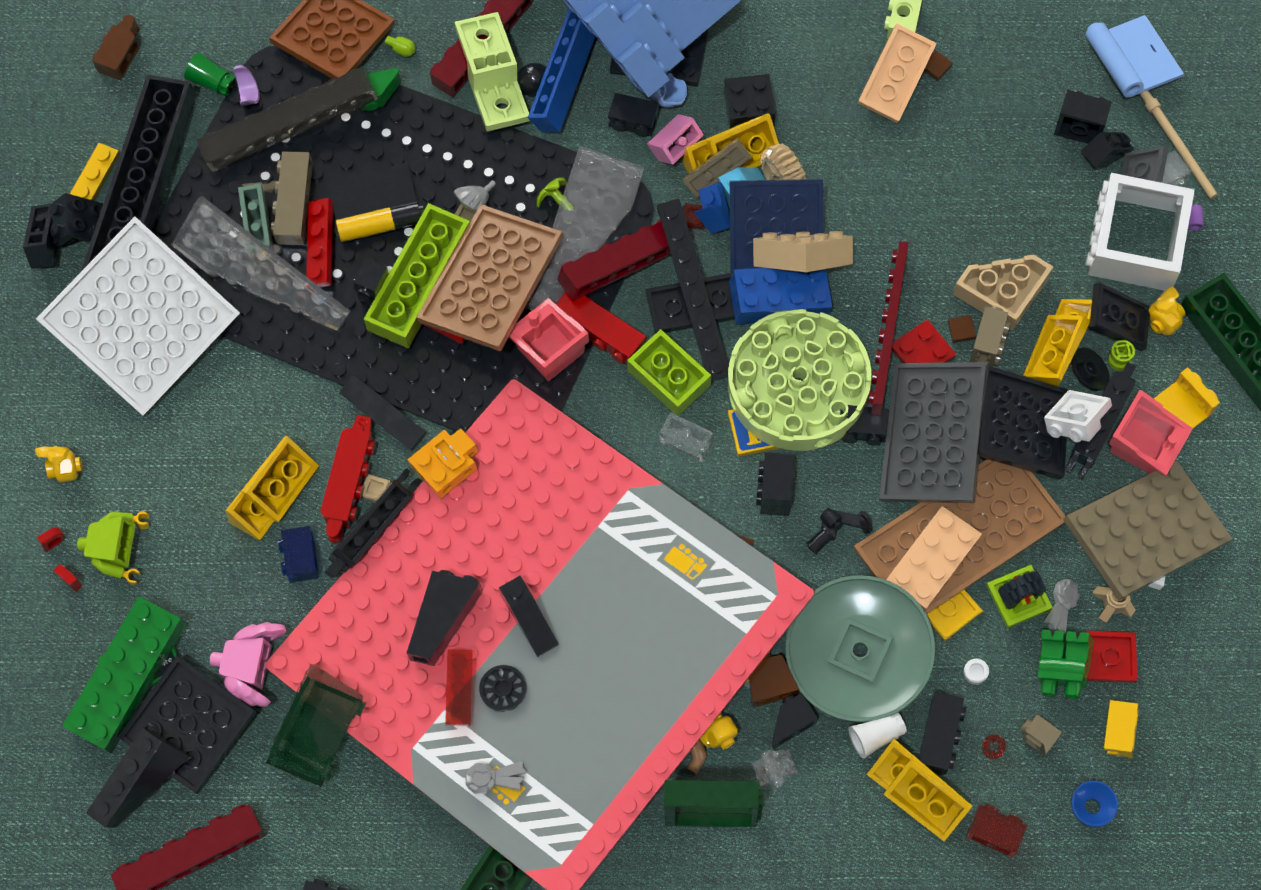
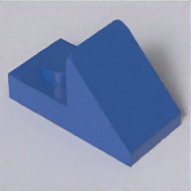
[694,183,730,234]

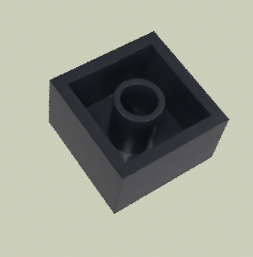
[724,74,775,129]
[1054,90,1112,144]
[756,453,794,516]

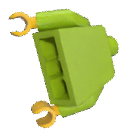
[77,511,149,585]

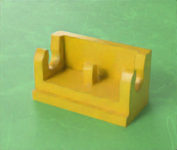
[1104,700,1139,758]

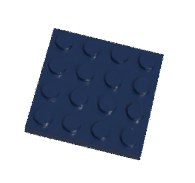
[729,179,823,273]

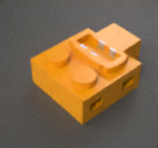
[407,428,478,499]

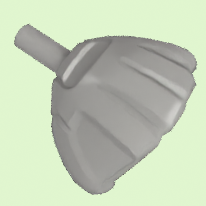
[454,180,496,211]

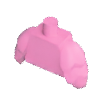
[210,622,286,707]

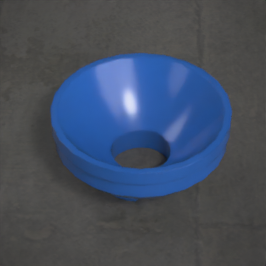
[1071,781,1118,827]

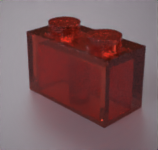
[966,805,1027,858]

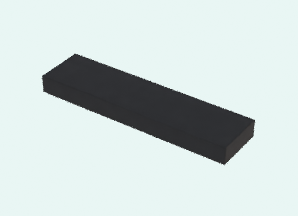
[339,374,427,451]

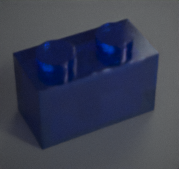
[278,526,319,583]

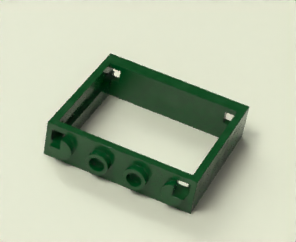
[664,780,764,827]

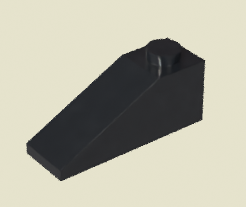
[23,204,56,269]
[499,576,559,657]

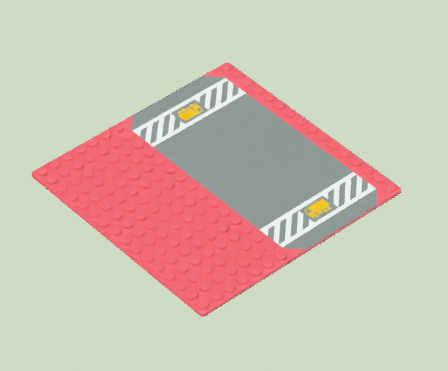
[265,379,814,890]

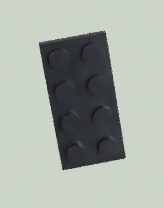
[645,272,735,334]

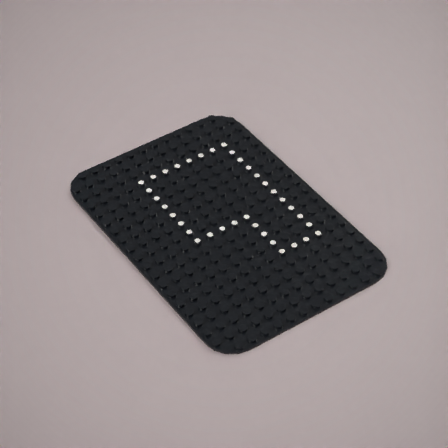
[151,45,654,432]

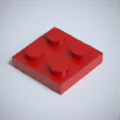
[891,319,956,363]
[1085,631,1137,683]

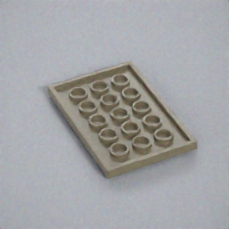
[1063,460,1233,600]

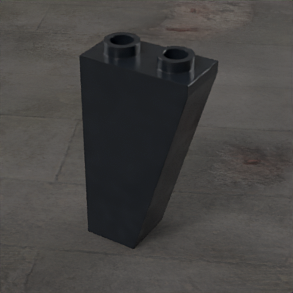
[407,570,483,666]

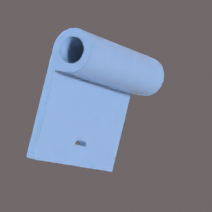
[1085,15,1184,97]

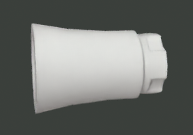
[848,713,907,759]

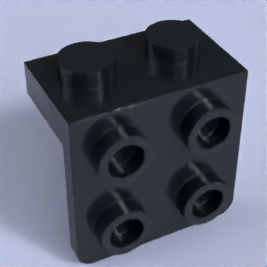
[50,193,103,247]

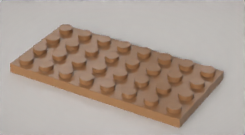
[853,459,1066,615]

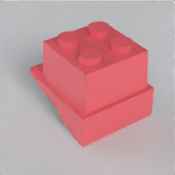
[509,298,589,382]
[1109,390,1193,477]

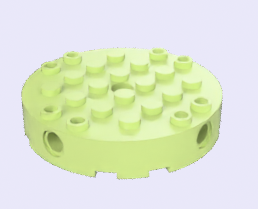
[728,309,872,451]

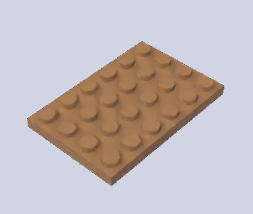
[416,204,564,351]

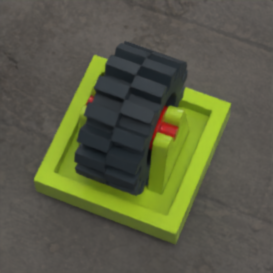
[986,565,1053,629]

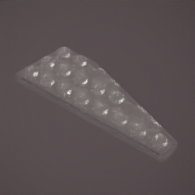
[526,146,645,310]
[171,196,351,330]

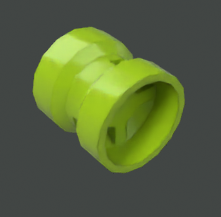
[1108,340,1135,371]

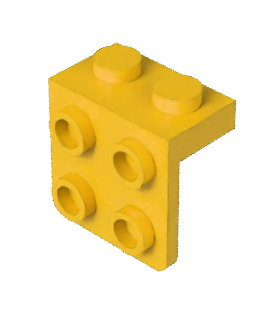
[1154,367,1220,429]

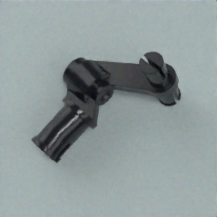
[805,508,873,555]

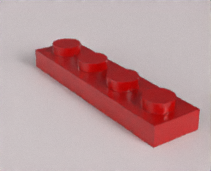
[306,198,333,289]

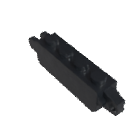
[1065,362,1136,480]
[324,468,421,579]

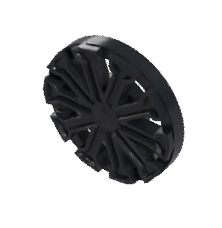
[479,665,527,712]

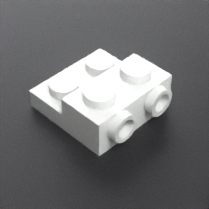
[1044,390,1112,442]

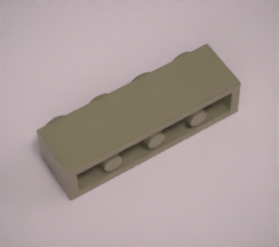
[270,152,313,245]

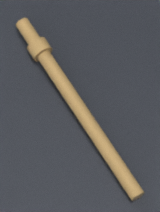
[1140,91,1218,199]

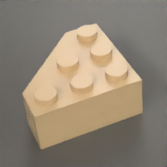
[753,231,853,272]
[953,255,1053,331]

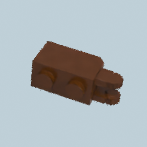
[93,14,139,81]

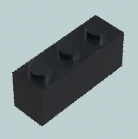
[918,691,967,775]

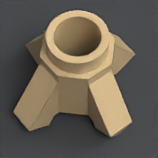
[1093,586,1136,623]

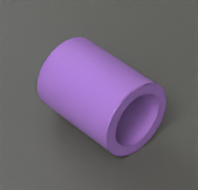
[1188,205,1204,230]

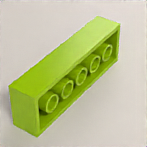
[364,203,470,349]

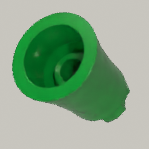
[184,52,237,97]

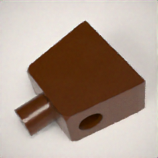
[748,653,799,708]

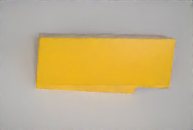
[683,113,779,173]
[1023,299,1092,387]
[225,436,319,540]
[866,739,972,841]

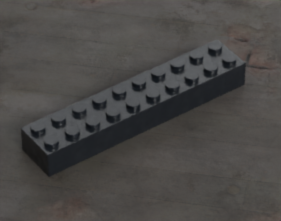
[81,74,195,271]

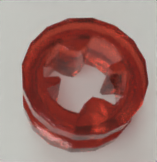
[982,735,1006,759]

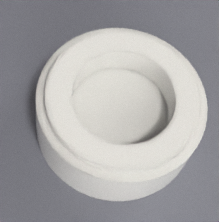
[963,659,989,685]

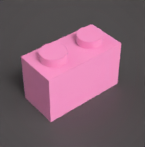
[647,114,704,165]

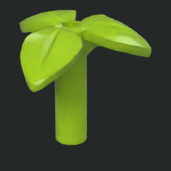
[537,178,575,215]

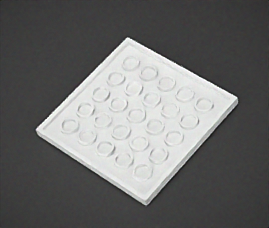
[36,216,240,416]

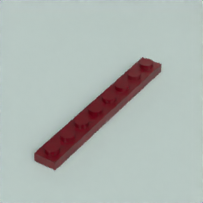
[868,241,909,416]

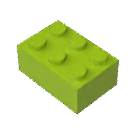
[627,329,711,417]

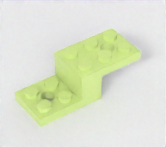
[455,12,530,131]

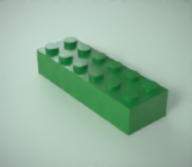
[62,596,187,754]

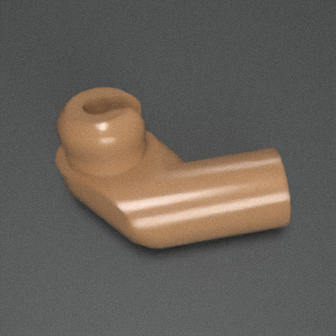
[686,740,707,775]

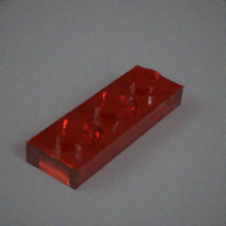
[445,649,473,726]

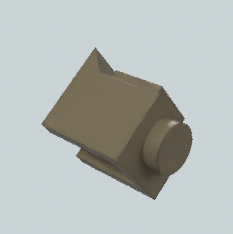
[1020,714,1062,760]

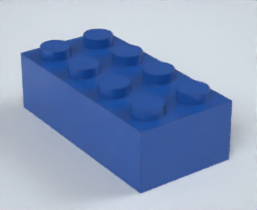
[729,268,832,324]

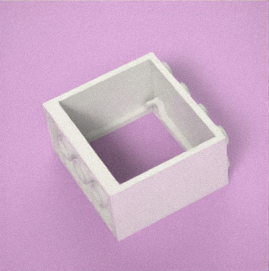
[1085,173,1195,291]

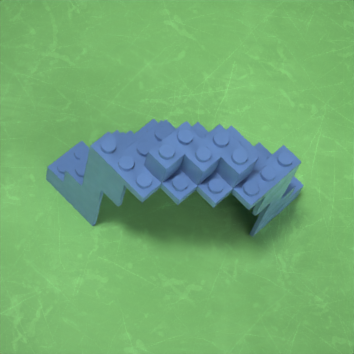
[563,0,741,98]

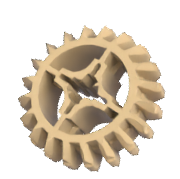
[760,143,807,180]

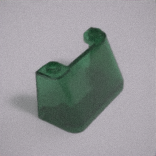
[266,663,366,787]

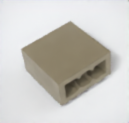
[969,306,1011,367]

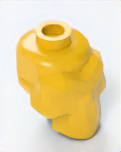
[1148,286,1186,336]
[35,446,82,483]
[700,713,738,750]

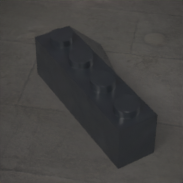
[86,728,192,828]

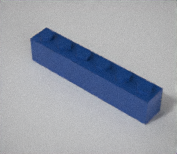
[528,9,595,133]

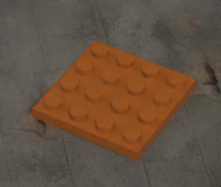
[269,0,395,84]

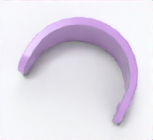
[233,65,260,106]

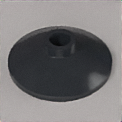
[1072,347,1109,391]

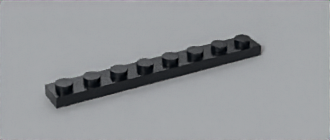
[657,198,729,382]

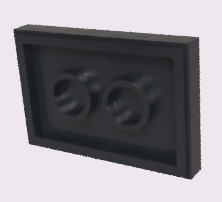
[1089,282,1150,351]

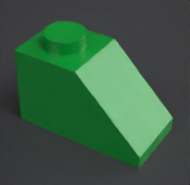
[354,68,401,111]

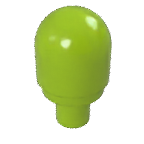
[385,36,416,57]

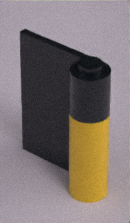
[327,163,424,243]

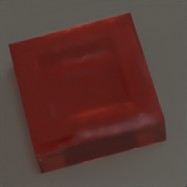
[683,203,705,230]

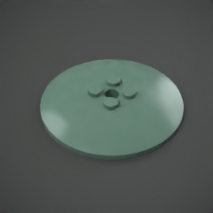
[786,575,935,723]

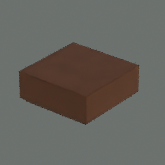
[924,50,953,81]
[948,315,976,343]

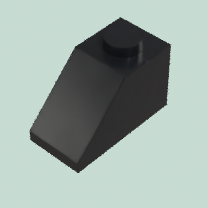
[772,693,818,749]

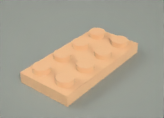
[857,23,937,123]
[886,506,982,611]

